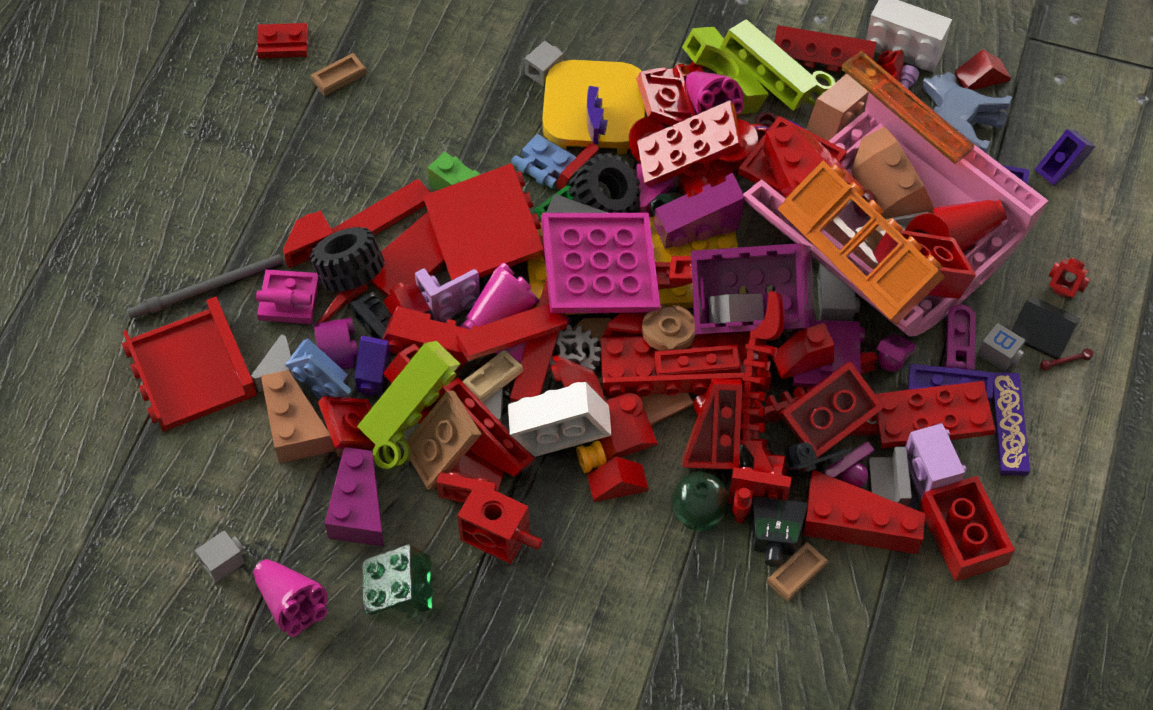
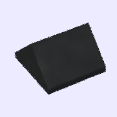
[1012,295,1081,360]

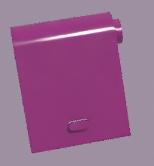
[792,320,865,387]

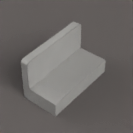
[869,447,911,507]

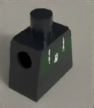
[750,496,808,567]

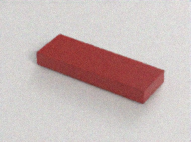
[654,345,741,376]

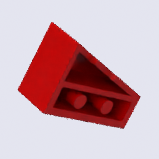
[382,306,478,377]
[681,378,742,469]

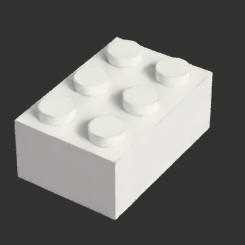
[866,0,952,72]
[508,382,611,457]

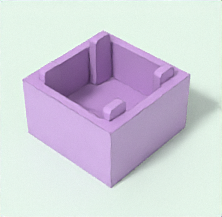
[906,423,967,501]

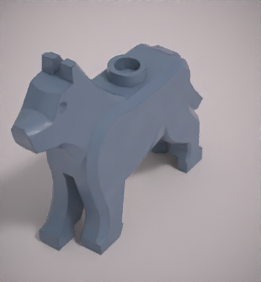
[922,72,1012,154]

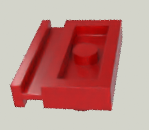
[257,23,308,58]

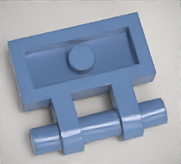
[511,134,576,189]

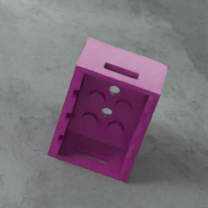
[691,243,815,334]

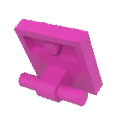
[256,270,320,324]

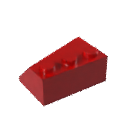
[763,125,866,199]

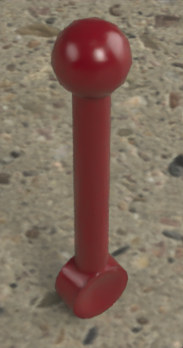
[1040,348,1093,371]

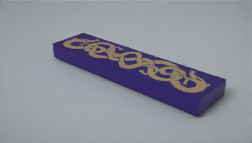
[992,372,1030,476]

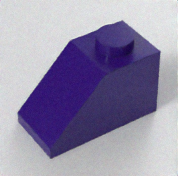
[1034,129,1096,186]
[355,336,392,396]

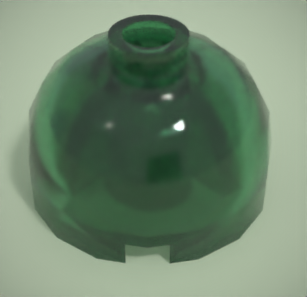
[671,472,729,531]

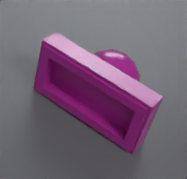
[877,333,917,372]
[822,442,874,488]

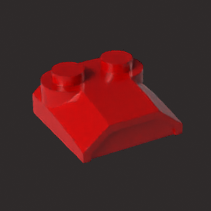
[596,393,658,462]

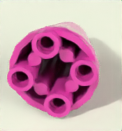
[685,71,744,115]
[464,263,540,329]
[253,559,328,637]

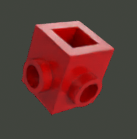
[1049,257,1090,298]

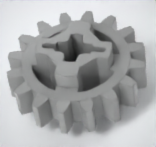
[548,325,601,379]

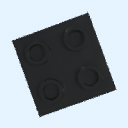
[785,442,851,474]

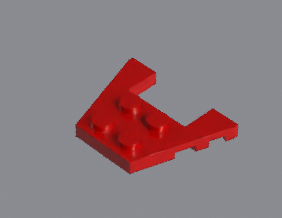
[636,62,704,126]

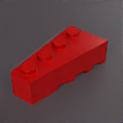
[802,470,925,554]

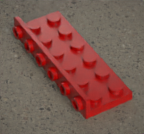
[601,332,771,397]

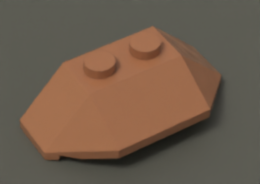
[852,126,934,219]

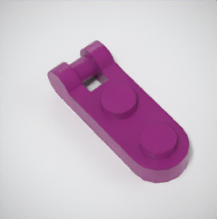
[944,305,976,370]

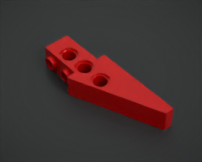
[383,344,535,477]

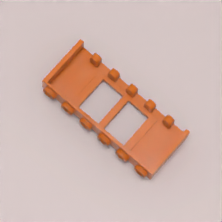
[777,161,945,325]

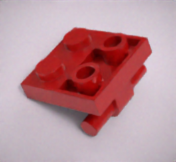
[728,467,791,523]

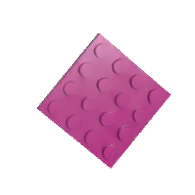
[541,213,661,313]

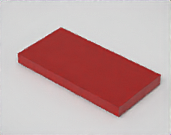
[369,212,446,297]

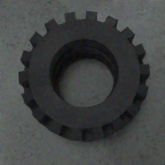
[568,153,641,213]
[310,227,385,292]

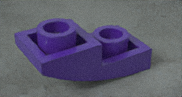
[587,86,608,145]

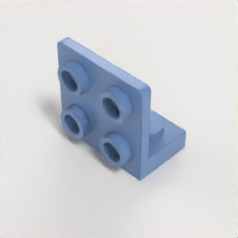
[285,339,352,399]

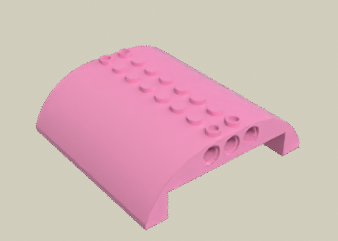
[743,78,1048,336]

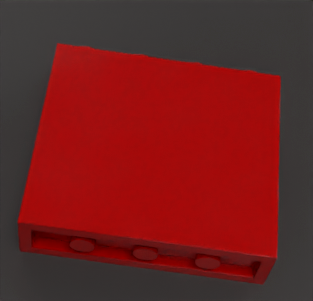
[423,163,545,280]
[121,297,257,432]

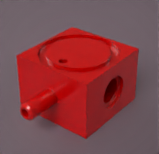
[457,483,542,564]

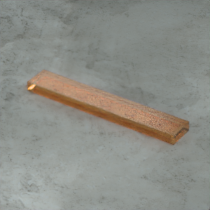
[842,51,975,164]

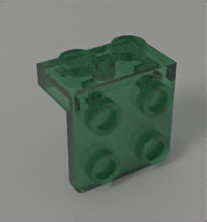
[363,544,433,615]

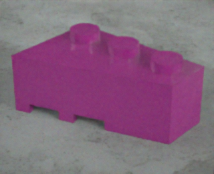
[654,173,745,249]
[324,447,385,547]

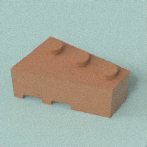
[806,68,879,141]
[261,370,334,463]

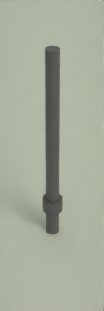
[127,254,283,319]

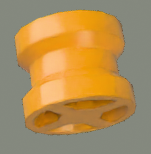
[576,440,607,474]

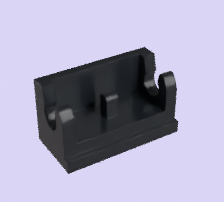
[351,292,391,340]

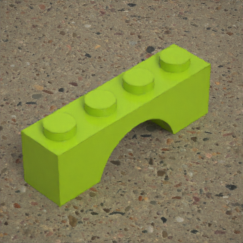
[682,27,769,115]

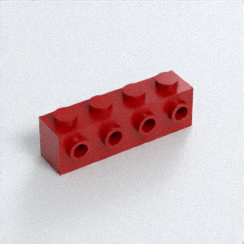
[774,25,876,74]

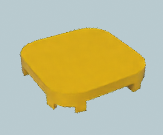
[543,60,645,155]

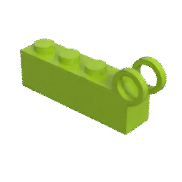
[720,19,835,111]
[357,341,460,469]

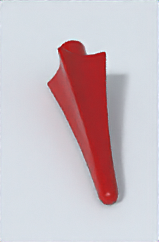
[317,284,369,323]

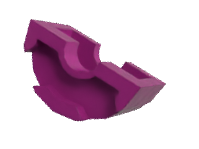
[314,318,358,370]

